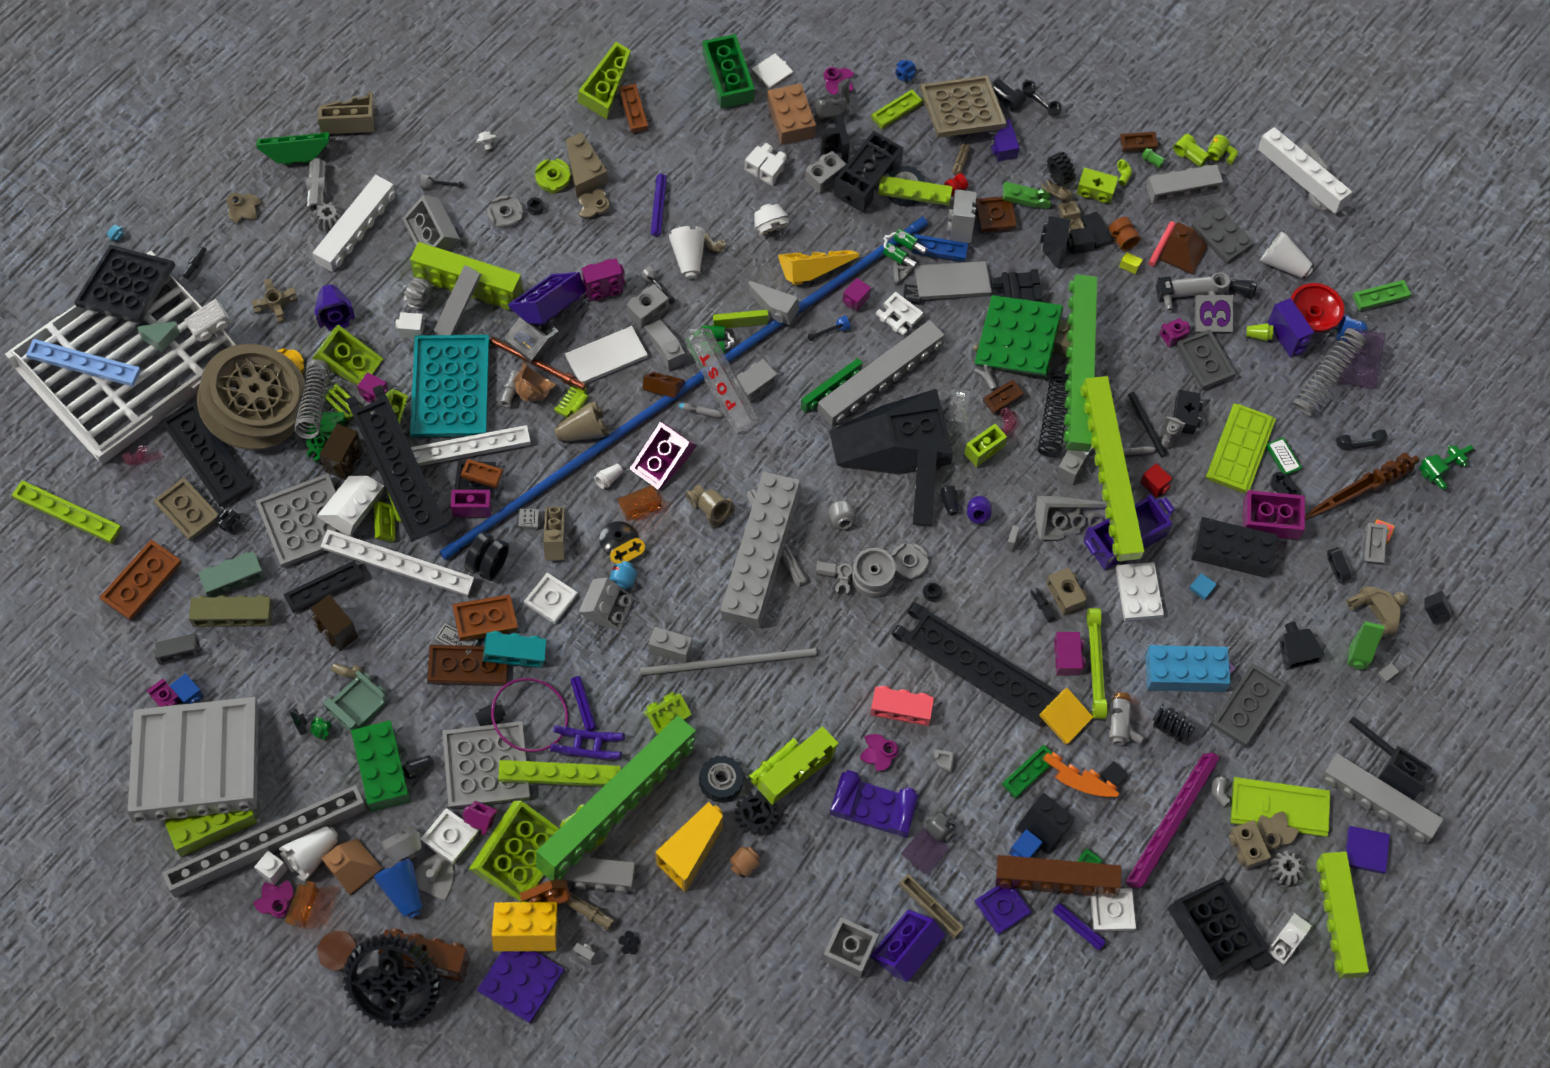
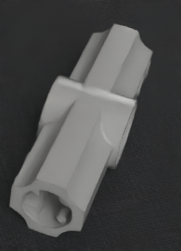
[306,159,327,211]

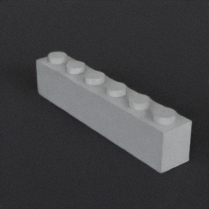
[1321,753,1443,844]

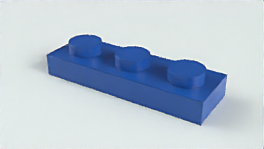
[912,234,968,262]

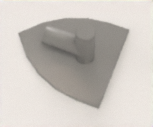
[415,854,454,901]

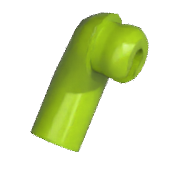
[1117,159,1132,186]

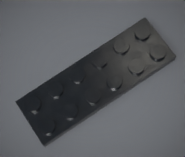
[161,402,253,507]

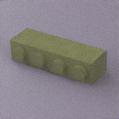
[189,595,273,627]

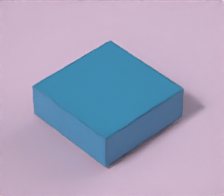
[1189,573,1217,600]

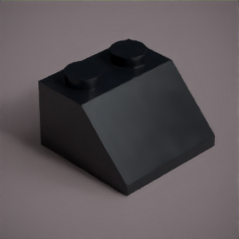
[1040,216,1071,269]
[1378,746,1432,800]
[1016,792,1076,854]

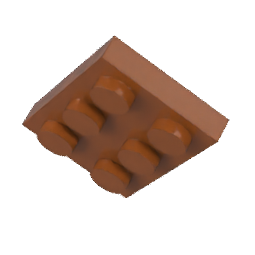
[452,594,518,641]

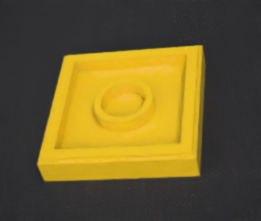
[1039,688,1093,744]

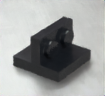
[820,114,850,164]

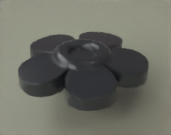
[618,931,640,955]

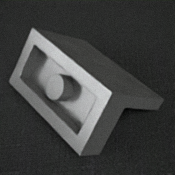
[154,634,199,665]

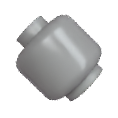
[828,501,856,529]

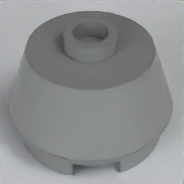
[381,825,422,863]

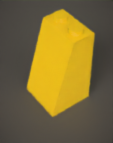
[655,802,723,892]

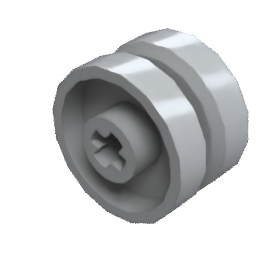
[852,548,896,597]

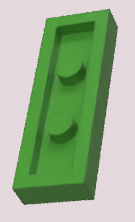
[1352,280,1411,311]

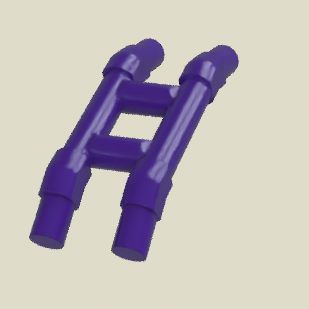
[550,725,625,761]

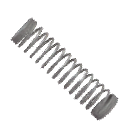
[1293,328,1367,416]
[295,359,330,439]

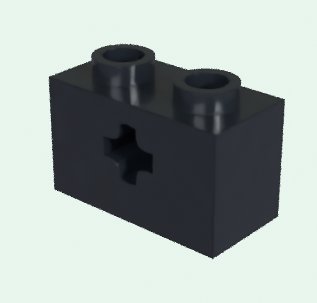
[1173,390,1203,434]

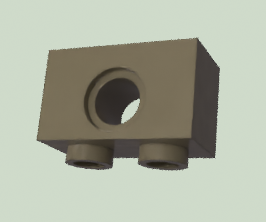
[1046,567,1087,616]

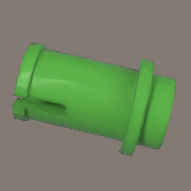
[1141,148,1165,168]

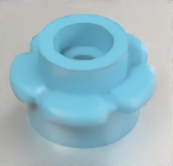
[107,224,124,241]

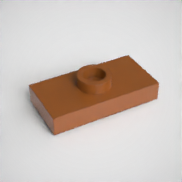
[461,459,504,488]

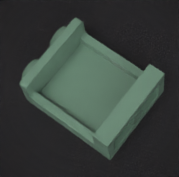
[323,671,388,734]

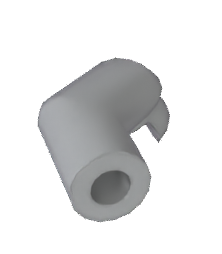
[1211,776,1231,807]

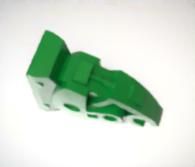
[306,412,346,463]

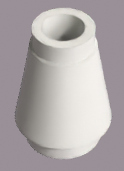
[594,464,623,489]

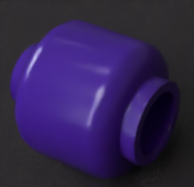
[967,496,992,524]

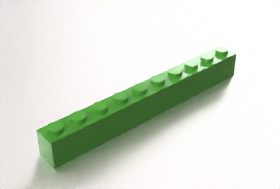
[1064,274,1097,452]

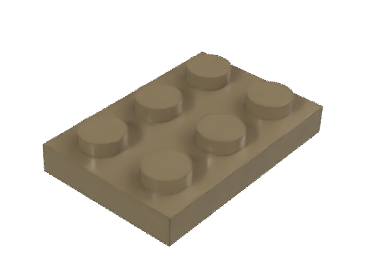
[153,477,218,542]

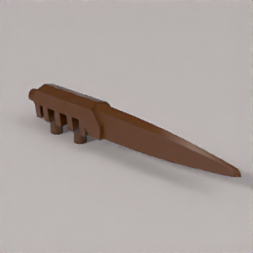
[1305,453,1419,520]

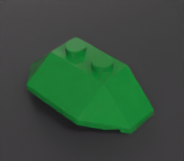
[256,132,330,165]

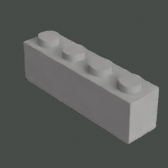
[1146,165,1223,204]
[557,857,635,894]

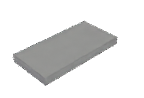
[914,261,991,300]

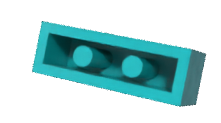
[483,631,546,668]

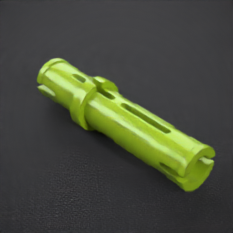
[748,738,799,786]

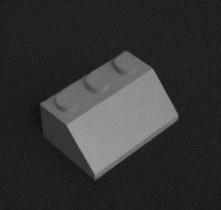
[402,195,460,251]

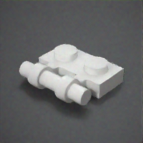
[875,292,923,336]

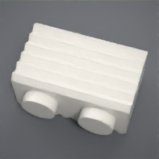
[184,299,232,342]

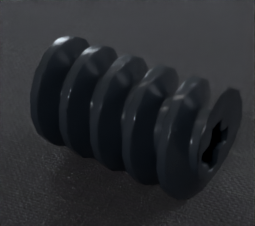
[1153,704,1197,744]

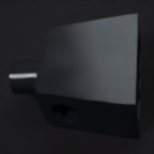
[1280,622,1325,671]

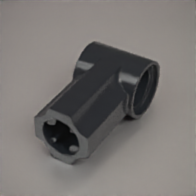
[992,78,1026,111]

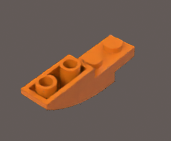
[1042,752,1120,797]

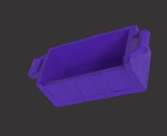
[1083,494,1175,570]

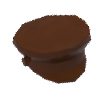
[317,931,357,972]

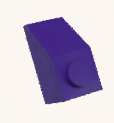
[991,119,1019,162]

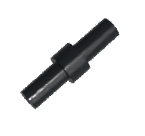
[183,246,207,279]

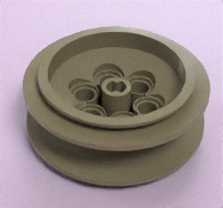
[197,344,307,450]

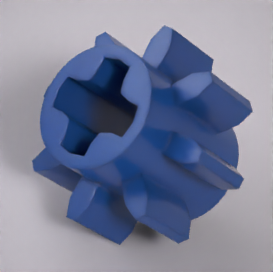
[895,60,917,81]

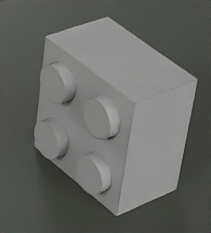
[822,917,879,978]

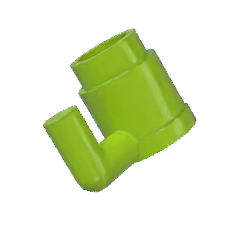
[1207,135,1238,164]

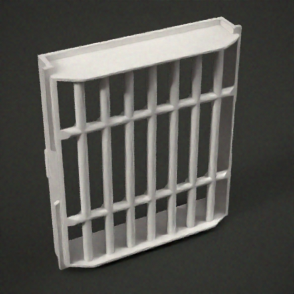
[5,251,236,465]

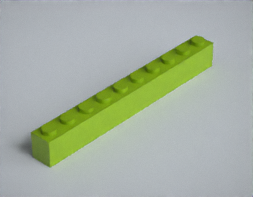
[1081,376,1144,561]

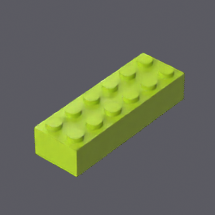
[410,242,524,310]

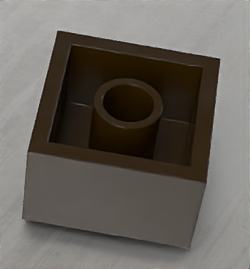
[319,424,363,480]
[310,594,358,651]

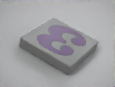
[1195,295,1233,332]

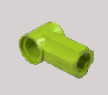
[1173,134,1210,167]

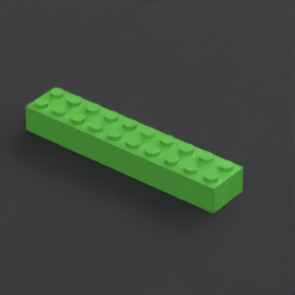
[536,716,696,880]

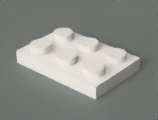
[1115,562,1164,621]

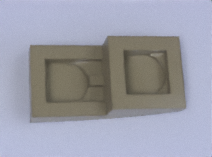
[1058,201,1085,237]

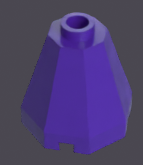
[314,284,355,331]

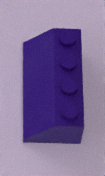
[508,272,586,325]

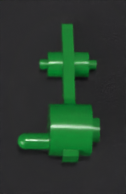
[1419,445,1474,490]

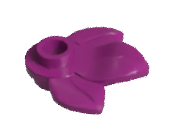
[823,67,854,95]
[860,734,899,771]
[253,880,294,918]

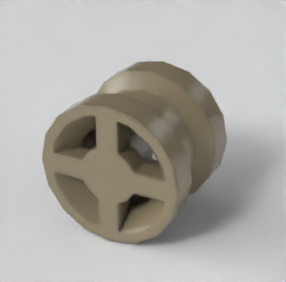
[685,484,705,508]

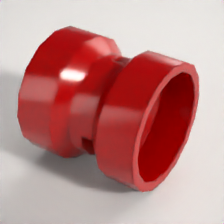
[944,173,969,197]

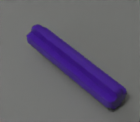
[571,676,596,731]
[1053,903,1106,950]

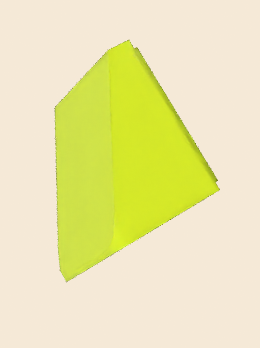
[1119,252,1143,274]

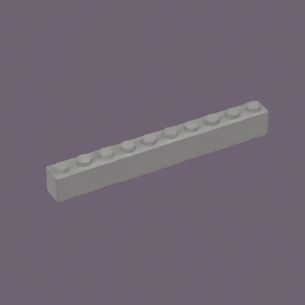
[162,785,367,898]

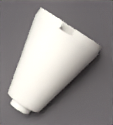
[669,226,705,279]
[1261,231,1313,278]
[279,826,338,881]

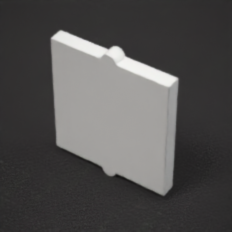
[752,53,793,89]

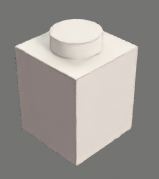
[396,312,425,339]
[255,851,288,885]

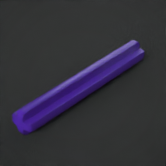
[651,173,667,237]

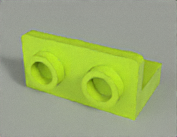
[643,692,692,734]

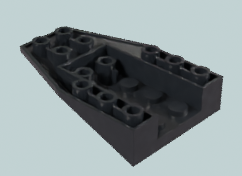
[829,388,953,473]

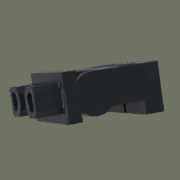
[991,269,1043,302]

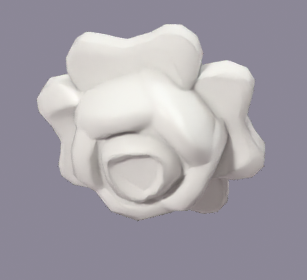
[476,131,496,150]

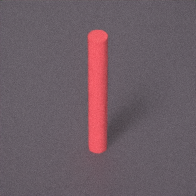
[1148,221,1176,266]

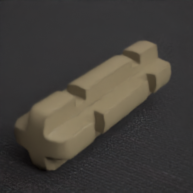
[952,143,971,175]

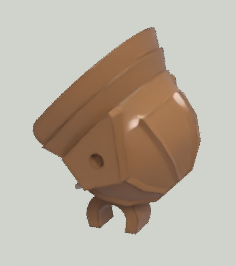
[513,362,556,402]

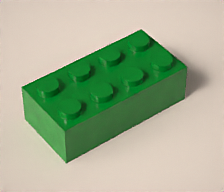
[702,34,755,109]
[351,720,411,812]

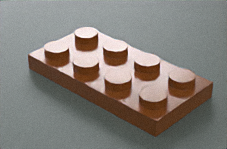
[99,540,182,621]

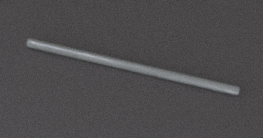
[640,648,817,676]

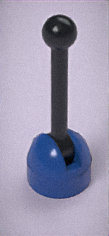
[808,315,851,341]

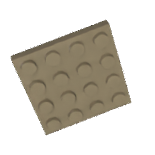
[920,75,1006,138]

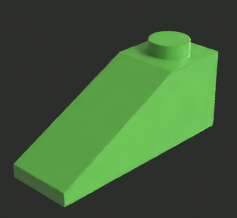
[1347,621,1385,670]

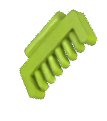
[554,386,589,418]

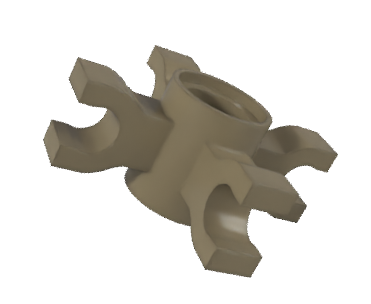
[251,278,298,323]

